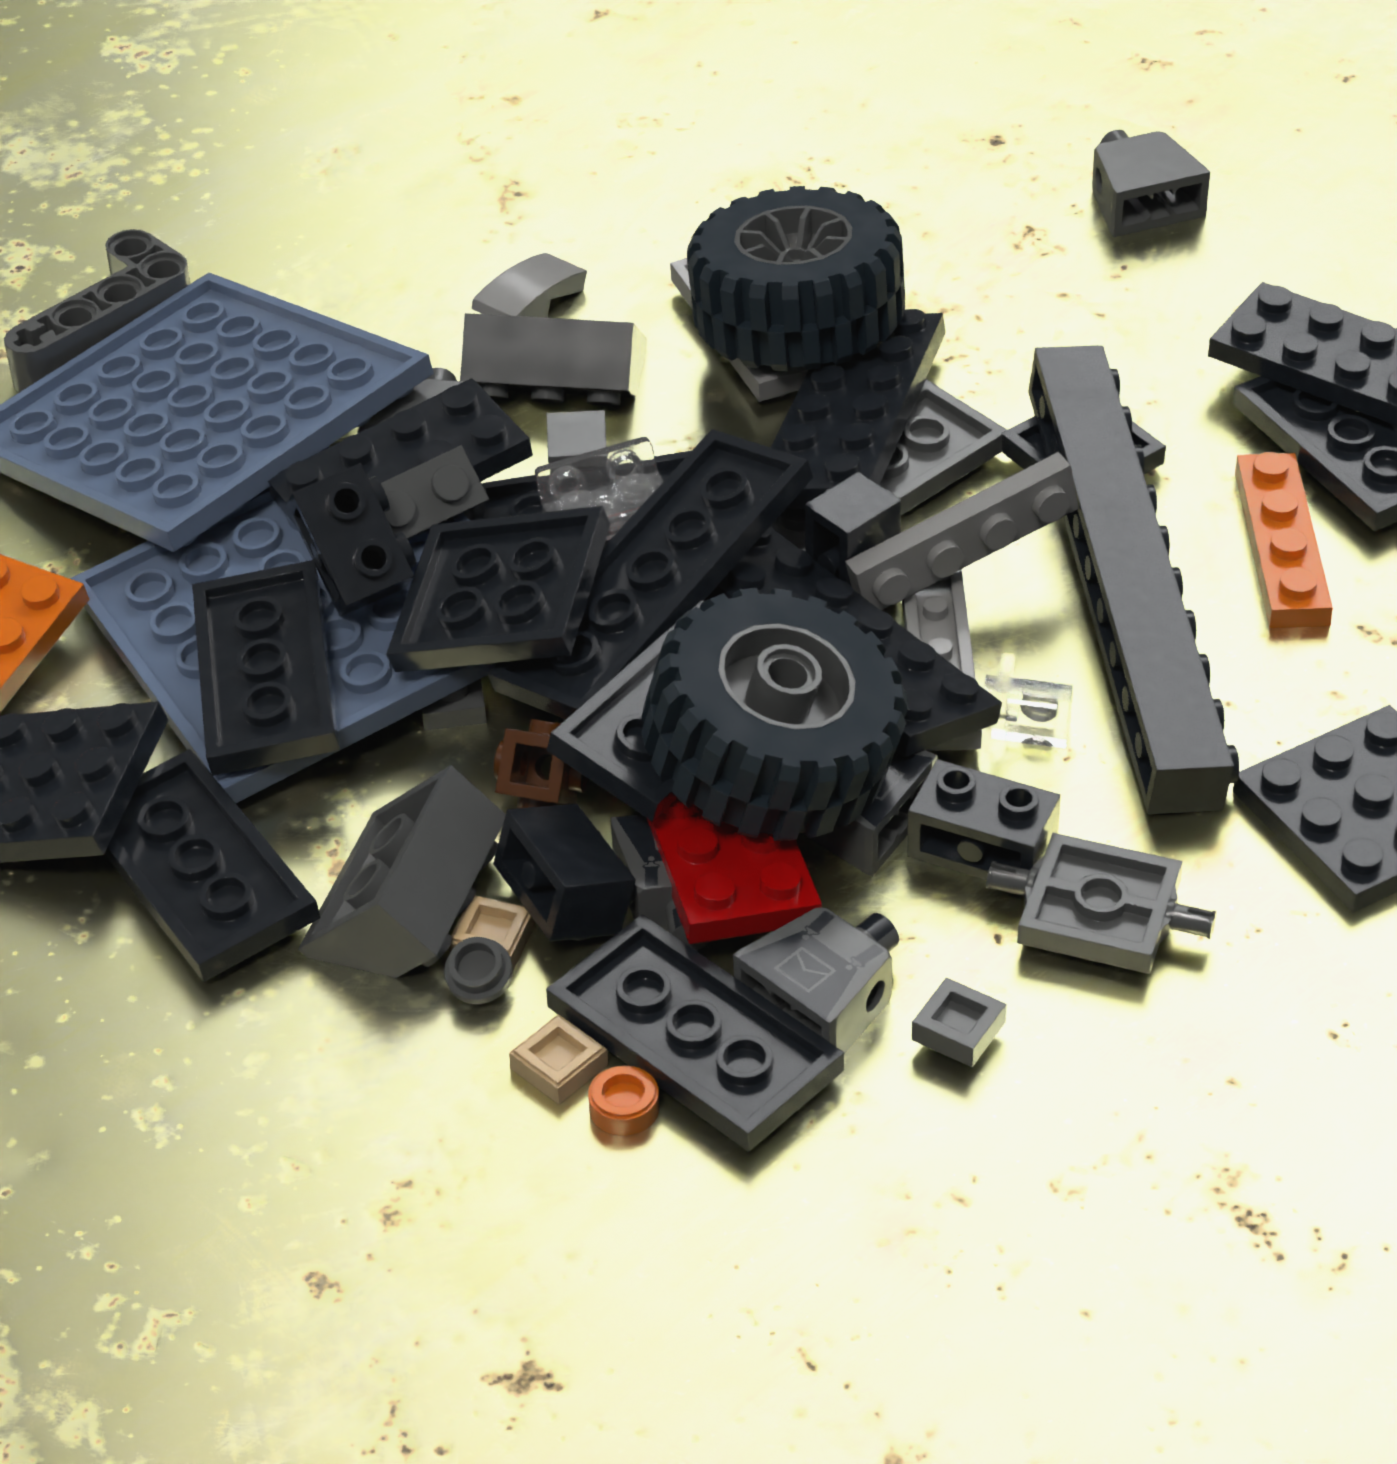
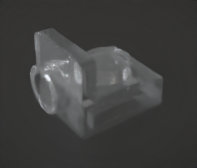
[983,653,1073,749]

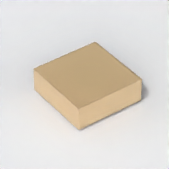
[449,895,536,970]
[509,1014,608,1105]

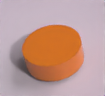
[588,1066,659,1136]

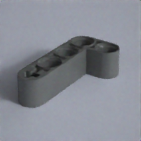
[4,229,191,393]

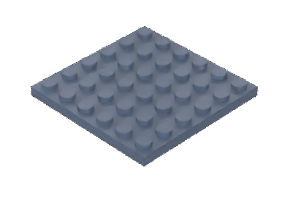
[0,273,434,552]
[69,488,496,803]

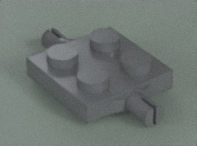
[986,832,1217,974]

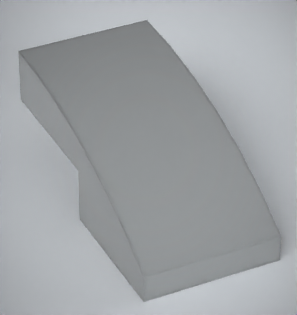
[471,252,587,318]

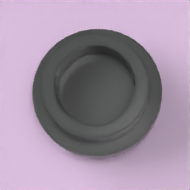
[444,937,513,1004]

